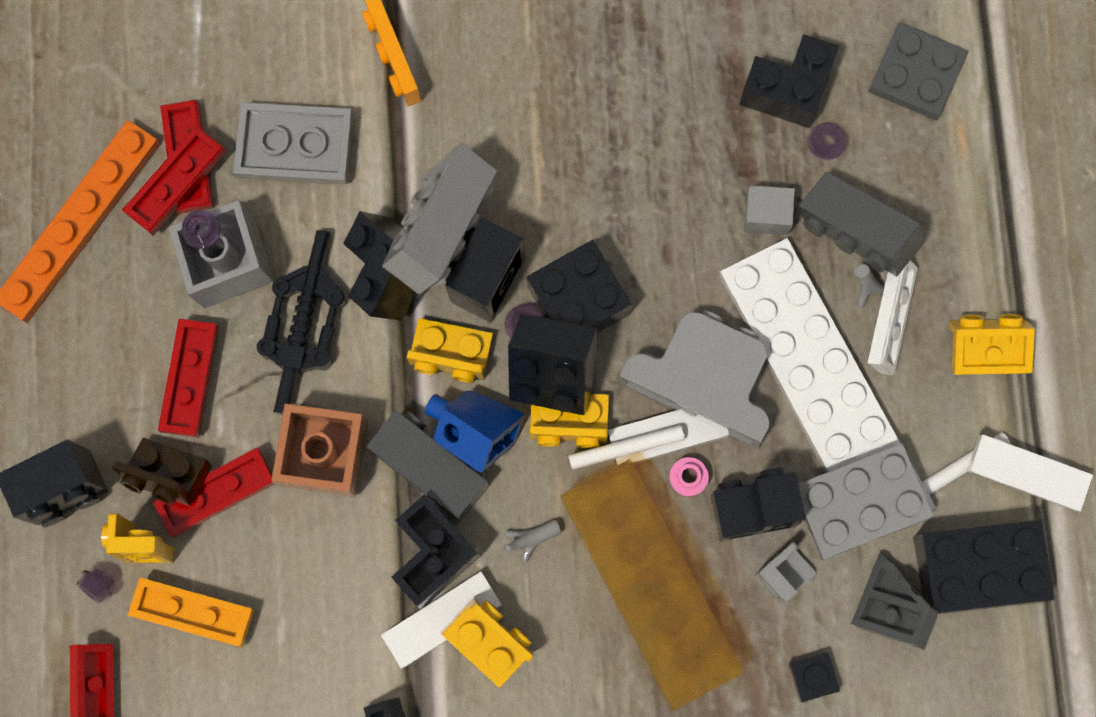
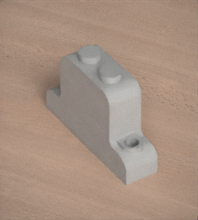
[619,311,769,449]

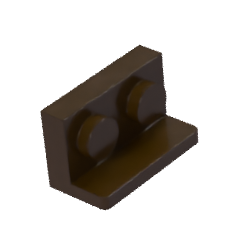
[112,438,212,506]

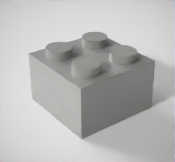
[168,200,274,308]

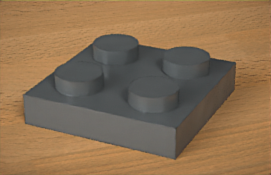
[868,23,967,121]

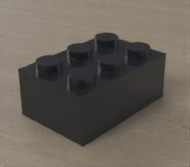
[913,520,1055,614]

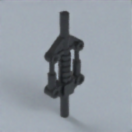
[256,230,346,415]

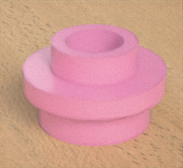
[669,457,709,497]

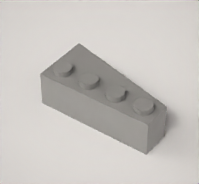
[382,142,497,295]

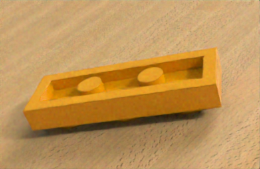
[361,0,421,107]
[128,577,255,647]

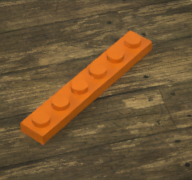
[0,120,160,323]

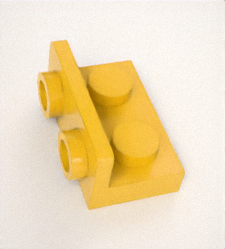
[949,314,1035,375]
[406,318,494,383]
[529,394,609,448]
[101,513,174,563]
[441,597,534,688]

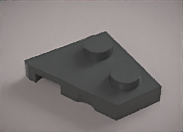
[851,554,939,650]

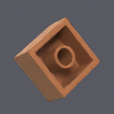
[271,404,368,497]

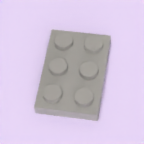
[233,102,353,185]
[798,443,934,561]

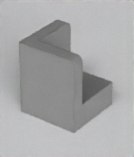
[744,186,795,235]
[755,542,816,605]

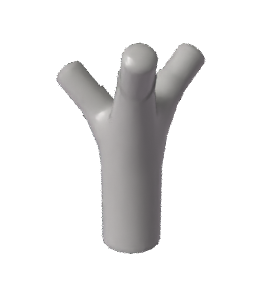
[854,264,884,307]
[505,519,561,562]

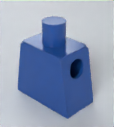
[425,391,525,473]

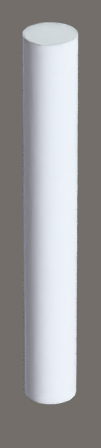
[568,425,685,470]
[922,432,1010,496]

